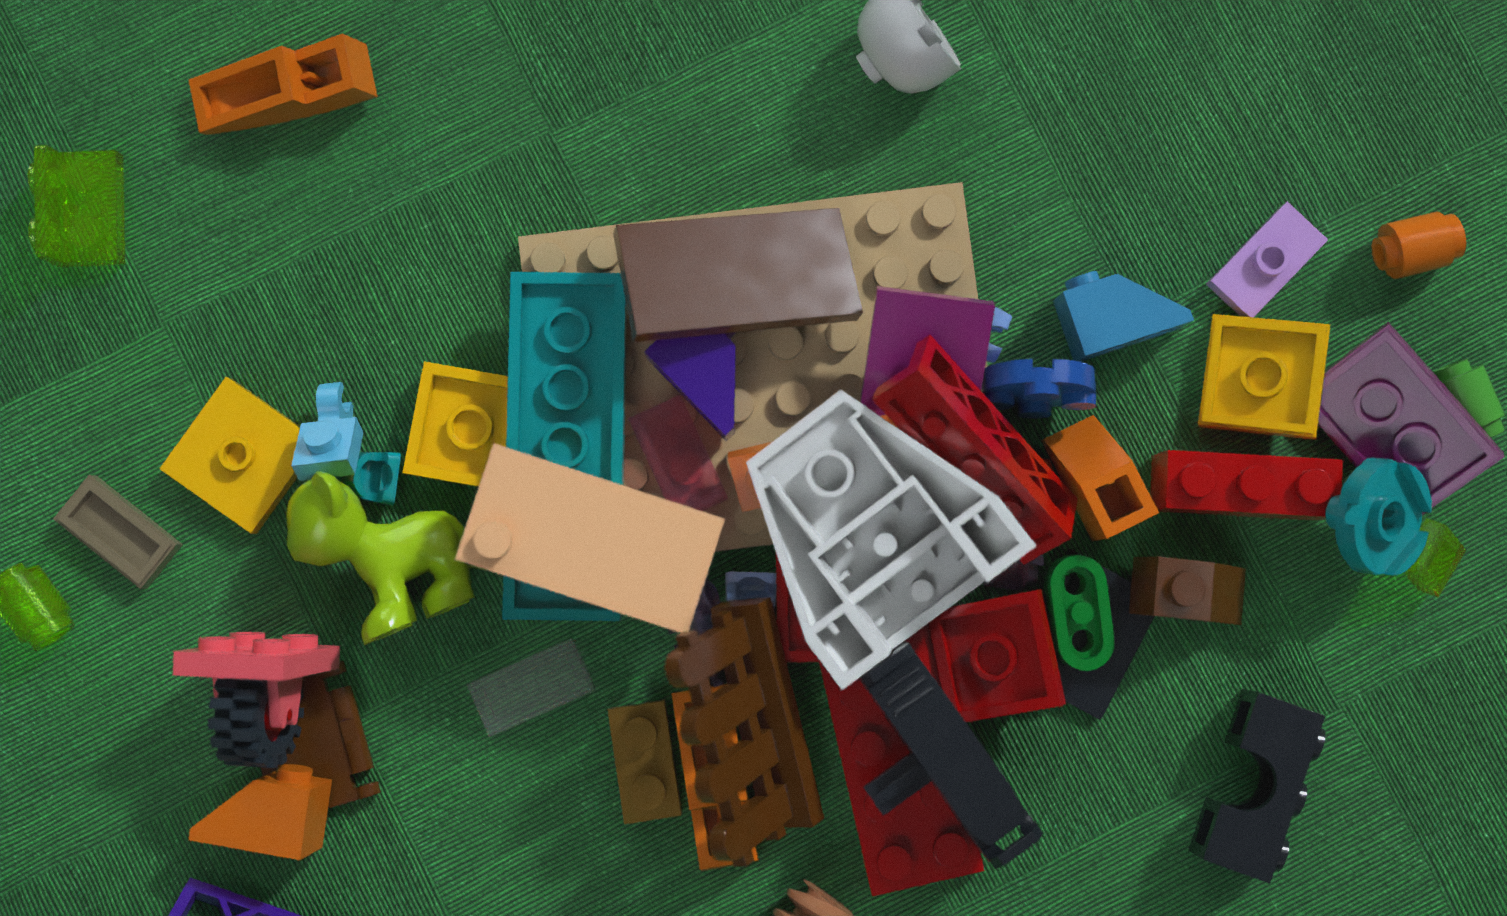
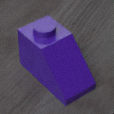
[644,332,736,441]

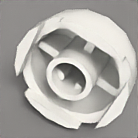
[856,0,962,93]

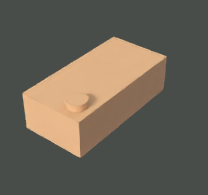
[455,444,725,633]

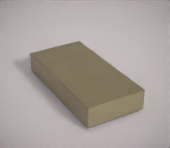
[53,474,183,589]

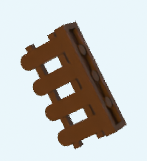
[665,597,824,866]

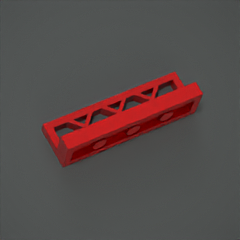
[872,334,1078,565]

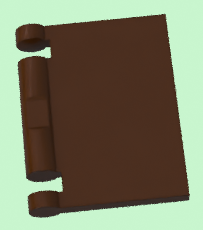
[261,660,381,808]

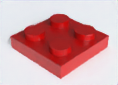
[928,589,1066,722]

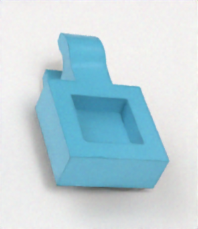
[291,382,364,481]

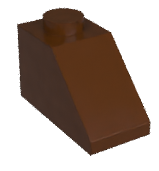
[1129,556,1246,625]

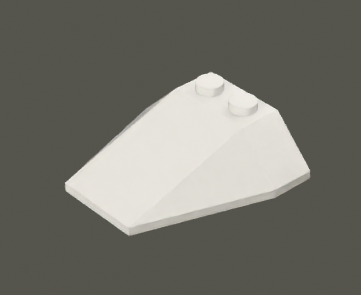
[746,390,1036,690]

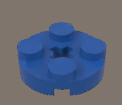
[981,359,1096,419]

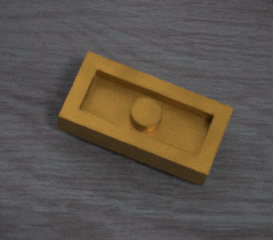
[607,699,682,824]

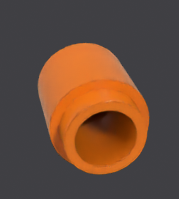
[1372,211,1466,279]

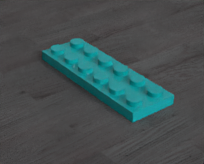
[502,272,627,621]

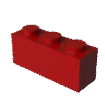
[1150,450,1343,521]

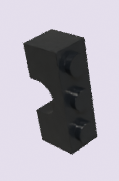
[1188,689,1326,884]

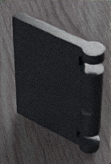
[1043,548,1155,720]

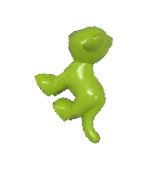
[286,471,486,645]

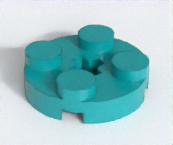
[1326,457,1432,576]

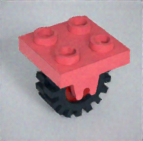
[173,632,340,768]

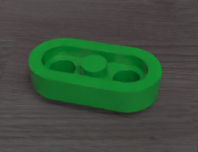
[1044,554,1115,671]

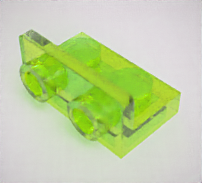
[28,145,125,267]

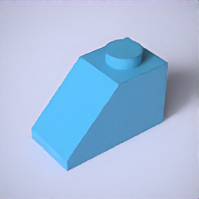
[1053,271,1194,362]

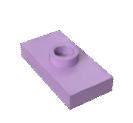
[1206,201,1328,317]

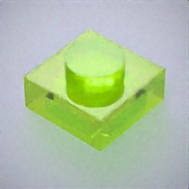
[1403,518,1466,598]

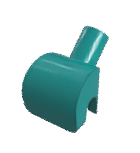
[335,452,401,506]

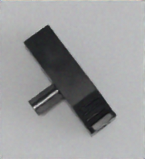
[858,642,1044,869]

